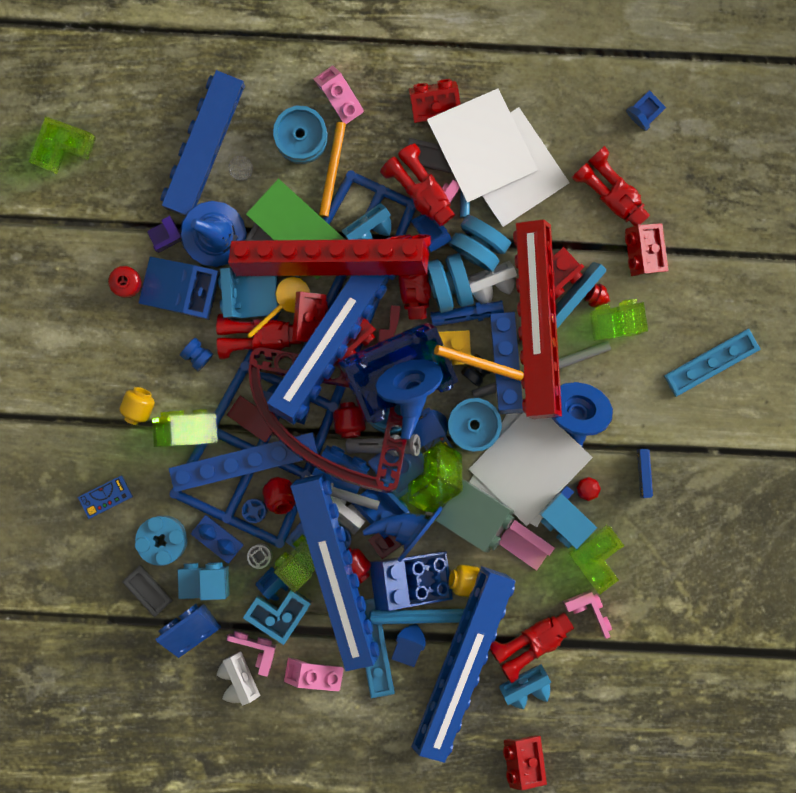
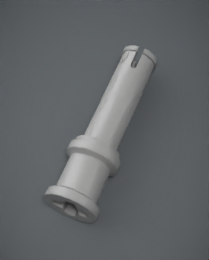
[346,434,421,456]

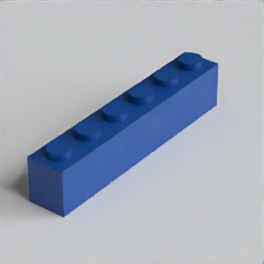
[160,70,245,216]
[168,433,319,492]

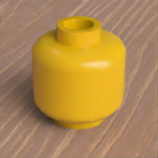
[119,387,155,425]
[448,565,480,597]

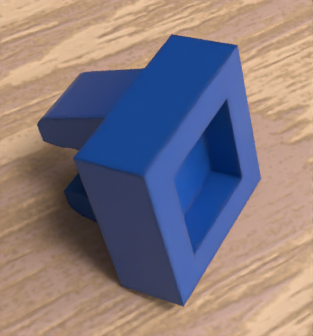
[255,567,288,601]

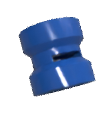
[180,338,214,371]

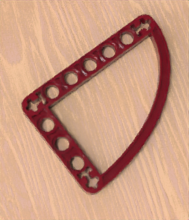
[248,348,407,493]

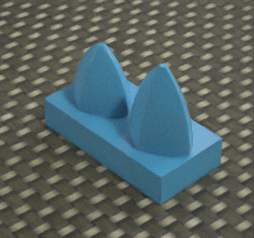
[342,203,391,240]
[498,664,551,709]

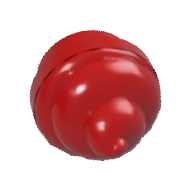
[584,284,610,307]

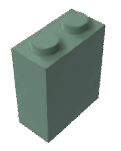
[436,479,514,552]

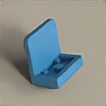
[218,268,279,319]

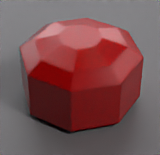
[576,477,601,501]

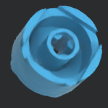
[135,515,187,566]

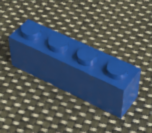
[490,312,523,415]

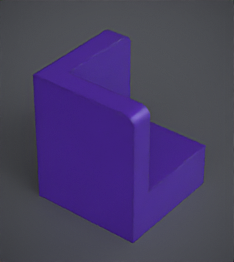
[147,216,182,253]

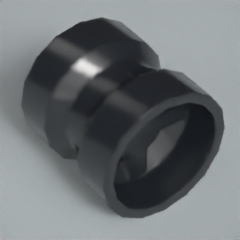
[461,354,491,387]

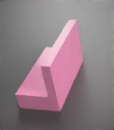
[499,520,555,571]

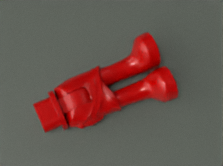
[380,143,455,227]
[571,146,650,226]
[387,234,431,320]
[216,314,301,359]
[489,612,574,684]

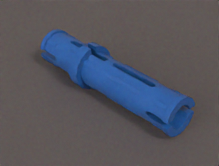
[430,300,504,327]

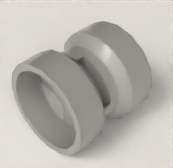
[247,543,273,569]

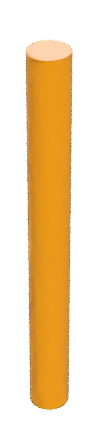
[319,122,346,218]
[434,345,524,381]

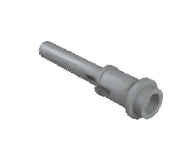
[305,475,380,510]

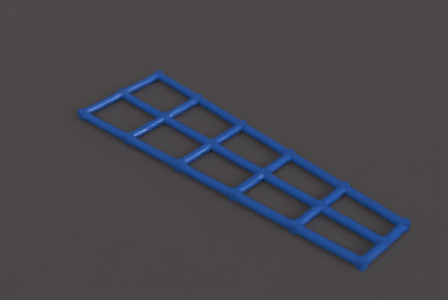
[169,170,416,548]

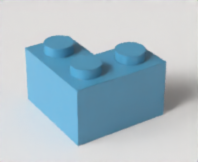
[539,493,597,549]
[178,562,230,600]
[243,588,312,645]

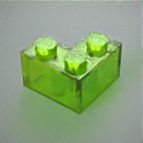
[29,116,96,175]
[590,299,648,341]
[152,409,218,447]
[408,441,463,513]
[568,525,624,595]
[274,534,315,593]

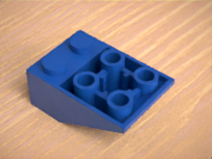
[138,257,220,320]
[370,551,453,611]
[155,603,221,658]

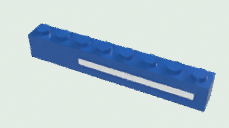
[267,275,397,425]
[291,473,379,672]
[411,566,516,763]

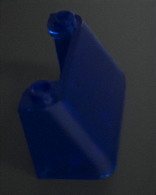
[339,323,459,423]

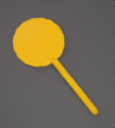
[248,277,310,338]

